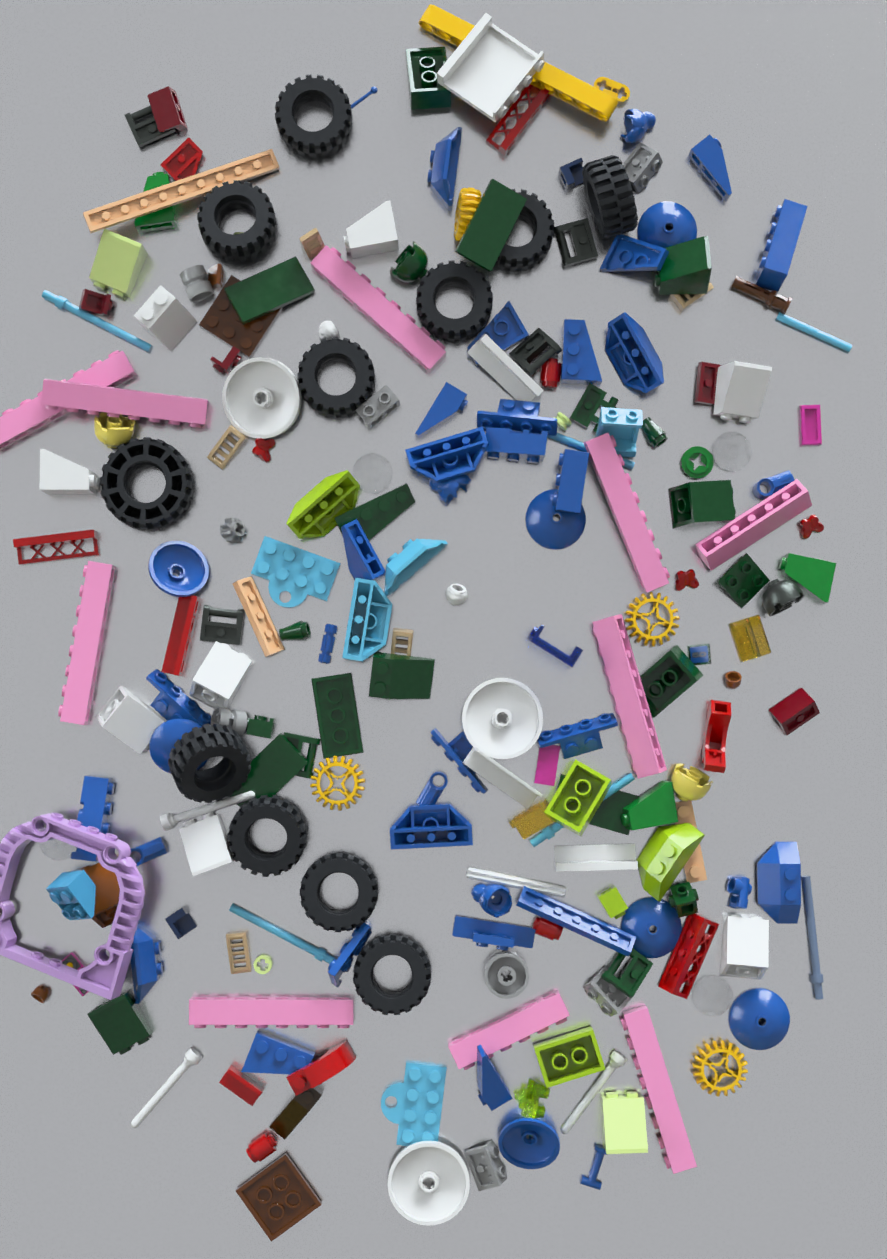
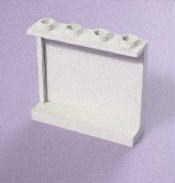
[437,13,545,123]

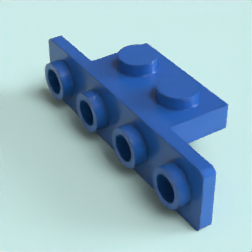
[477,399,557,436]
[146,669,211,727]
[537,713,618,759]
[431,728,488,794]
[452,916,535,950]

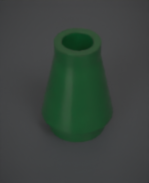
[642,417,668,448]
[279,620,311,641]

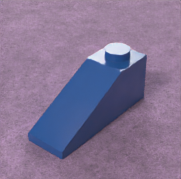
[689,134,732,201]
[415,382,468,438]
[341,519,386,580]
[477,1044,513,1111]

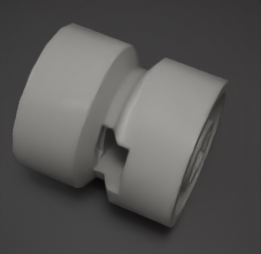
[179,265,214,302]
[210,707,247,737]

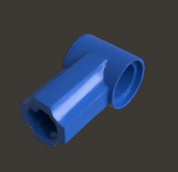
[753,470,794,499]
[416,771,448,805]
[130,837,168,866]

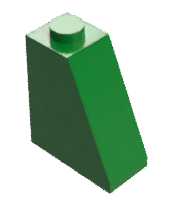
[134,172,177,232]
[779,553,836,604]
[621,780,678,831]

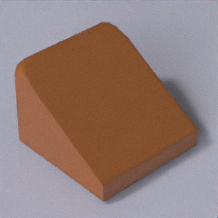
[208,264,224,288]

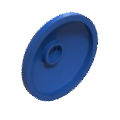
[637,202,697,248]
[525,489,586,550]
[148,541,209,597]
[149,718,208,774]
[621,897,682,958]
[728,988,790,1050]
[498,1118,560,1169]

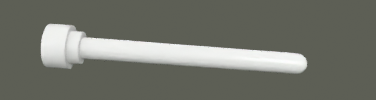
[160,791,255,831]
[131,1047,203,1128]
[561,1050,628,1134]

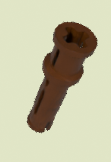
[731,276,792,315]

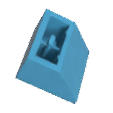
[46,870,96,920]

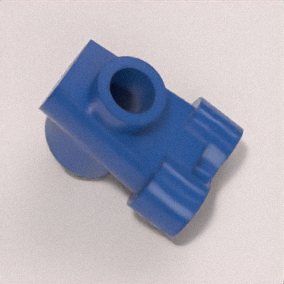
[727,877,752,909]

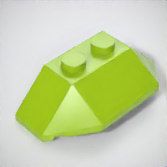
[286,470,360,539]
[637,823,705,901]

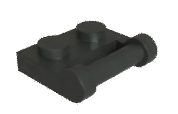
[124,106,176,148]
[554,218,598,267]
[509,328,562,377]
[200,605,245,645]

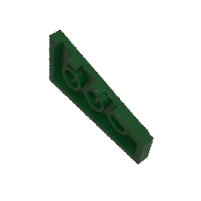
[334,483,416,540]

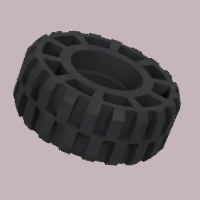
[100,437,194,530]

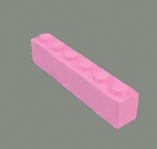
[695,479,812,570]
[448,991,570,1070]

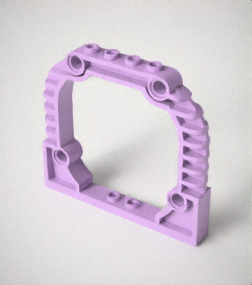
[0,812,145,1000]

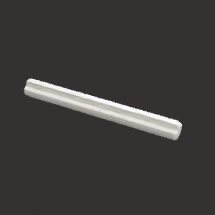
[466,867,566,898]

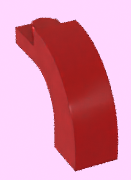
[702,700,731,773]
[286,1040,356,1096]

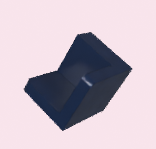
[559,158,583,190]
[165,906,197,939]

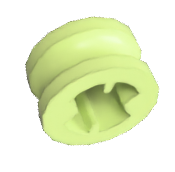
[554,412,572,431]
[253,955,273,974]

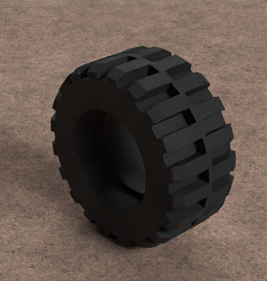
[275,74,352,157]
[582,155,638,238]
[197,180,277,263]
[496,189,554,271]
[416,260,493,342]
[297,337,375,417]
[168,723,251,803]
[227,795,308,877]
[300,852,378,932]
[353,934,431,1015]

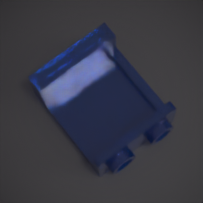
[528,624,583,669]

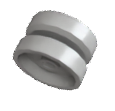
[483,950,529,999]

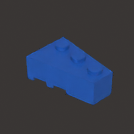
[560,319,602,385]
[484,427,548,464]
[552,449,589,514]
[241,1029,315,1074]

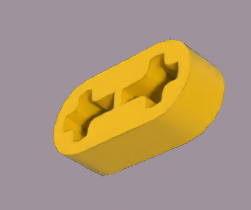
[594,77,630,105]

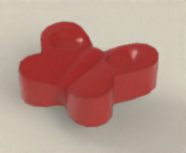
[252,438,275,462]
[800,514,824,539]
[675,569,699,591]

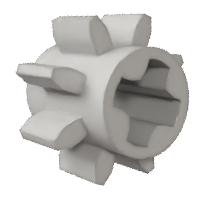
[220,517,245,542]

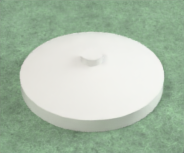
[222,357,302,439]
[461,678,543,760]
[387,1141,470,1226]

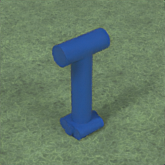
[580,1144,608,1190]

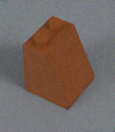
[81,863,120,928]

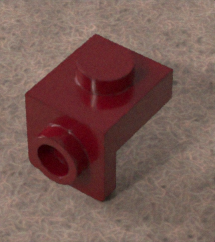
[79,289,112,316]
[210,346,242,374]

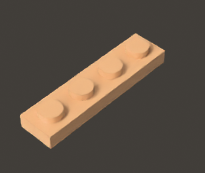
[232,576,284,657]
[674,800,707,883]

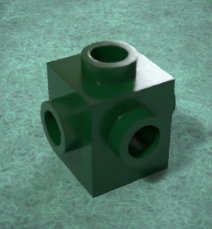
[668,882,699,918]

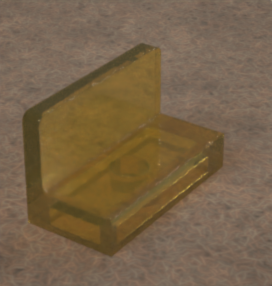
[730,615,771,662]
[509,799,555,839]

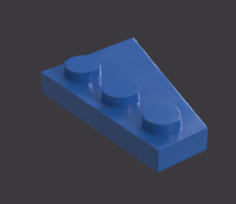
[600,234,669,272]
[467,301,529,366]
[328,923,372,988]

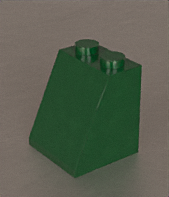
[654,236,712,295]
[668,480,736,528]
[87,989,153,1055]

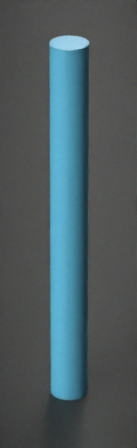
[776,312,852,352]

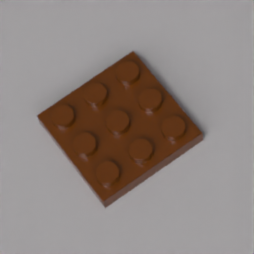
[199,275,282,358]
[236,1153,322,1242]

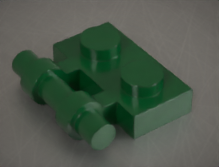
[570,383,619,434]

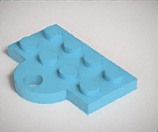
[251,536,341,608]
[381,1061,447,1146]

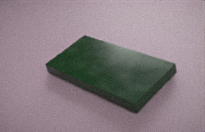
[455,179,527,272]
[224,256,315,325]
[311,673,364,759]
[230,733,309,807]
[556,774,639,835]

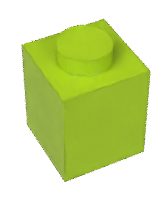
[597,886,628,919]

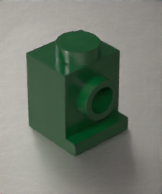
[246,715,276,739]

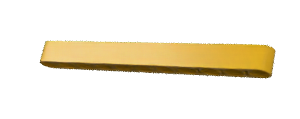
[418,4,618,122]

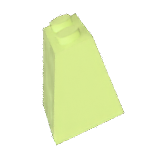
[89,228,148,298]
[601,1091,648,1154]

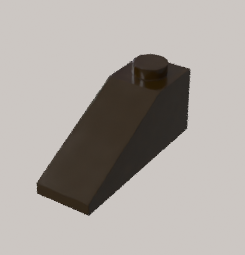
[269,1086,323,1140]

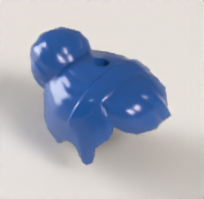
[620,109,656,144]
[429,475,471,504]
[471,884,512,918]

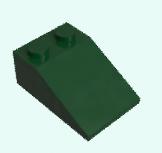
[406,47,451,110]
[640,645,703,717]
[369,652,435,699]

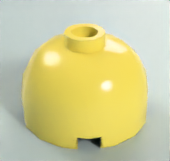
[94,412,135,448]
[671,763,713,802]

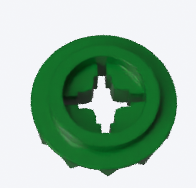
[681,446,714,479]

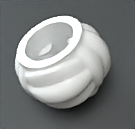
[318,321,339,340]
[446,584,468,605]

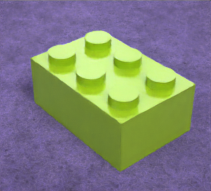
[544,759,612,836]
[533,1026,606,1088]

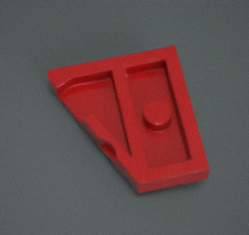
[160,137,203,181]

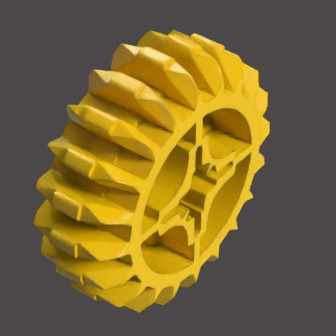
[454,187,481,241]
[625,592,680,647]
[310,756,365,811]
[692,1040,748,1097]

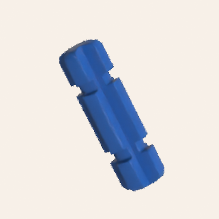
[318,624,337,664]

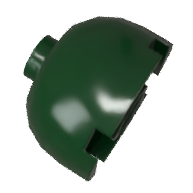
[390,241,428,283]

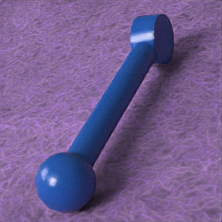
[351,87,378,109]

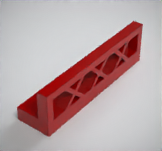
[486,84,550,156]
[13,529,100,565]
[161,595,200,676]
[658,914,719,999]

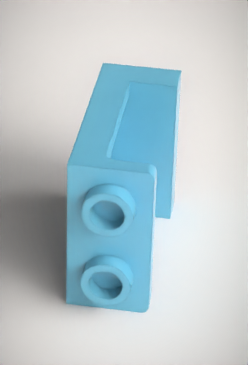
[595,407,643,457]

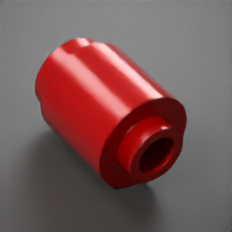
[540,358,562,388]
[532,917,563,941]
[246,1133,278,1163]

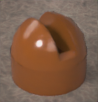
[725,671,742,689]
[31,985,49,1003]

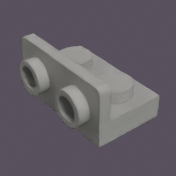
[623,142,663,193]
[356,385,401,430]
[583,967,633,1017]
[464,1140,507,1191]

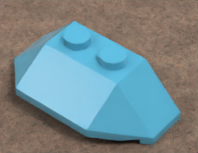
[384,539,448,598]
[342,578,393,661]

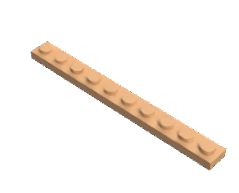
[83,149,279,234]

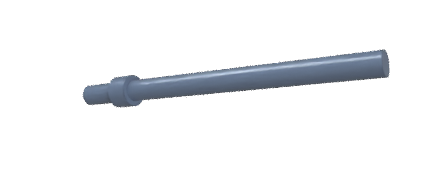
[802,876,824,1000]

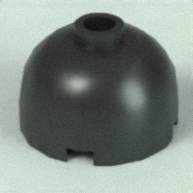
[762,579,805,616]

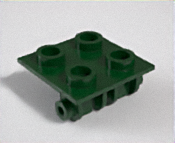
[717,553,770,608]

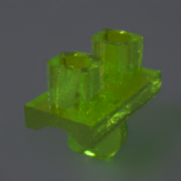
[514,1079,550,1119]

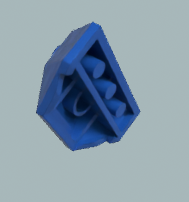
[427,127,462,211]
[605,312,664,393]
[405,426,489,483]
[390,804,473,850]
[757,842,801,924]
[131,923,163,1004]

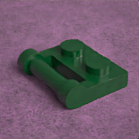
[283,732,320,779]
[601,948,653,998]

